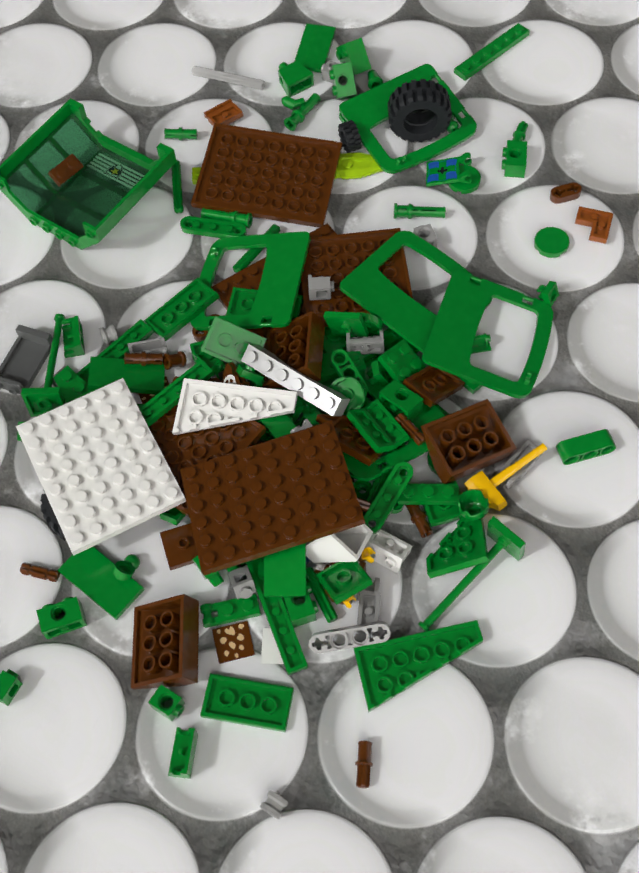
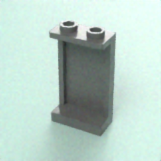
[0,324,53,395]

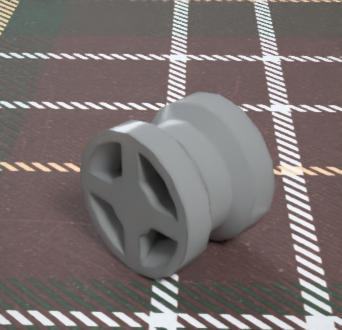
[99,324,118,345]
[260,790,288,819]

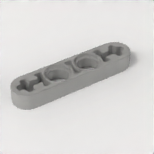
[309,621,391,653]

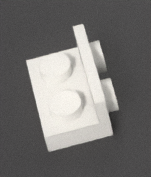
[365,530,413,573]

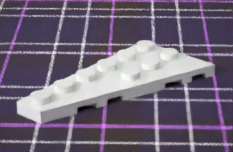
[172,378,298,435]

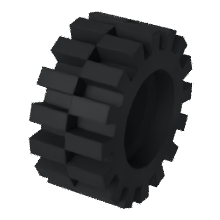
[338,120,362,153]

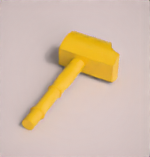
[464,443,547,511]

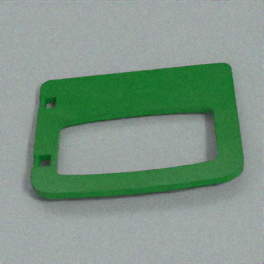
[339,64,476,174]
[190,231,311,331]
[339,231,493,353]
[422,270,554,399]
[299,355,445,481]

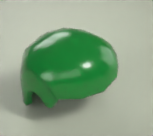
[458,489,489,521]

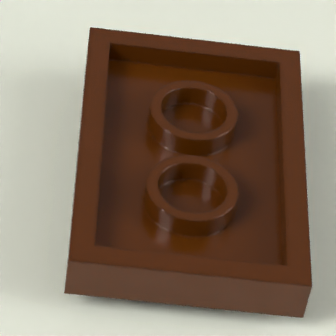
[403,366,465,408]

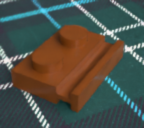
[204,99,243,126]

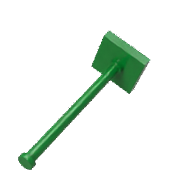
[21,314,66,417]
[418,516,526,632]

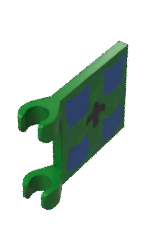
[426,152,472,187]

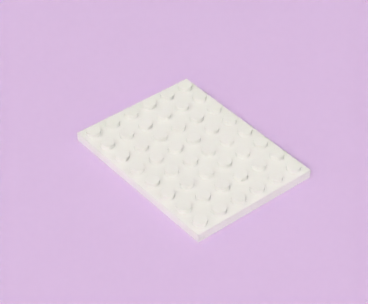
[16,378,186,555]

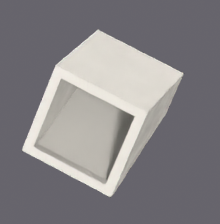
[306,524,373,563]

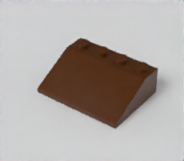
[262,311,325,388]
[421,399,517,484]
[131,594,199,689]

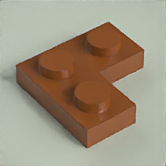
[575,206,613,244]

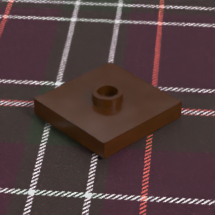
[160,523,198,570]

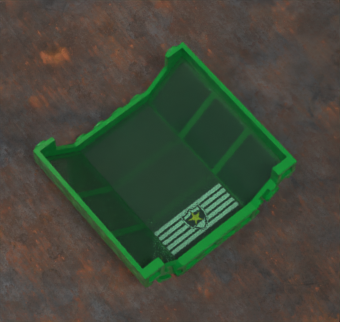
[0,98,177,250]

